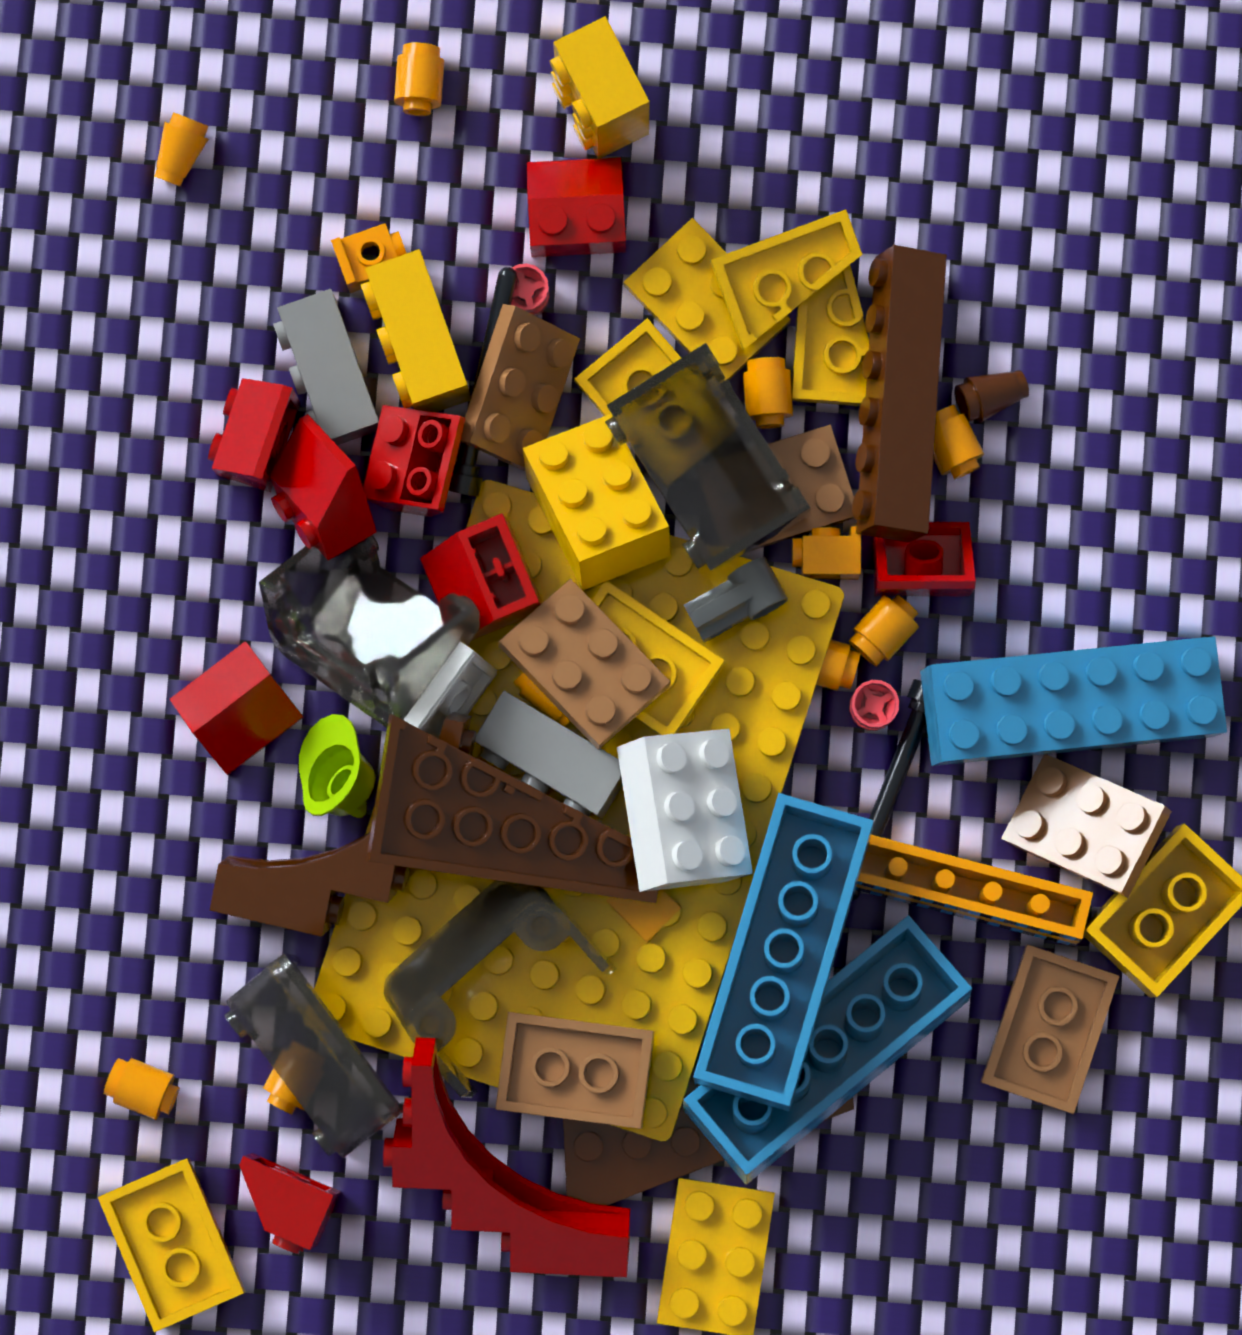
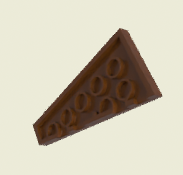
[366,714,658,903]
[563,1068,854,1206]

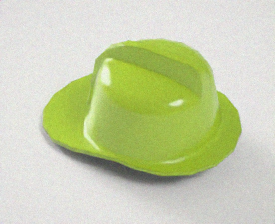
[299,714,376,818]

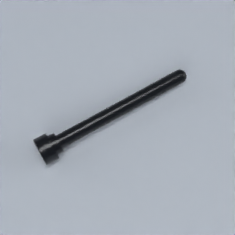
[448,267,517,497]
[852,679,926,901]

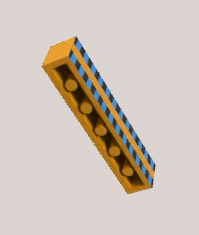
[855,835,1093,947]

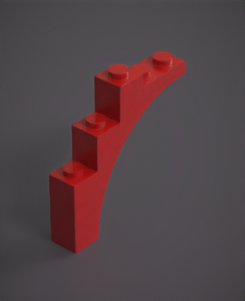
[383,1037,630,1278]

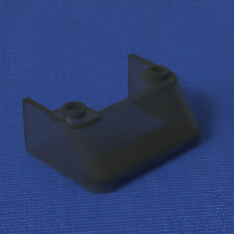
[384,880,617,1098]
[224,953,404,1158]

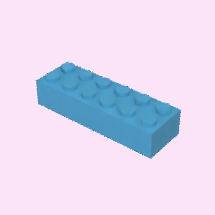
[920,636,1227,766]
[693,793,874,1112]
[683,915,972,1185]

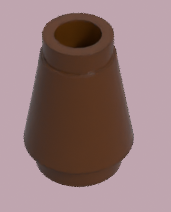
[954,370,1029,423]

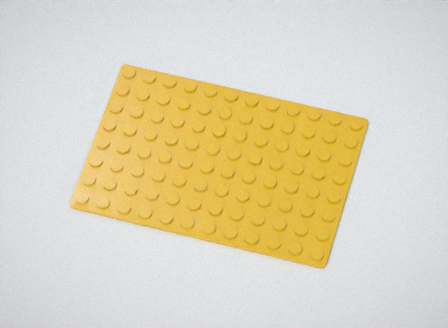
[305,480,844,1141]

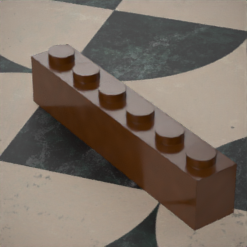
[852,245,947,542]

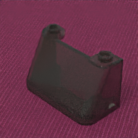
[605,343,811,572]
[259,535,480,728]

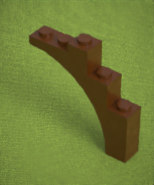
[209,712,476,937]

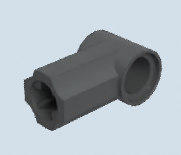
[684,557,788,643]

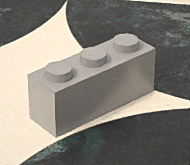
[273,289,379,445]
[475,691,623,819]

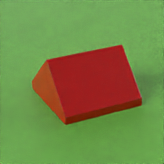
[874,522,976,596]
[170,641,304,775]

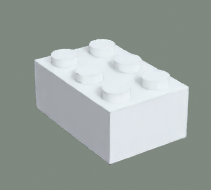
[617,729,753,892]

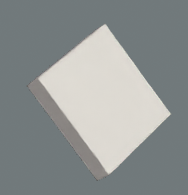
[404,641,497,738]

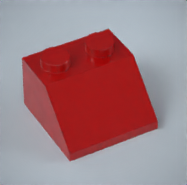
[527,157,626,257]
[208,378,301,493]
[270,414,377,561]
[239,1153,341,1254]

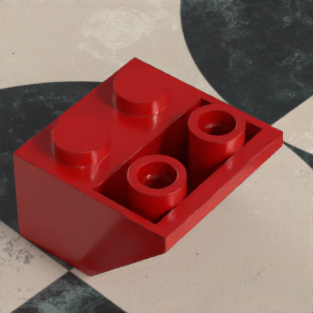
[363,405,466,517]
[420,513,543,646]

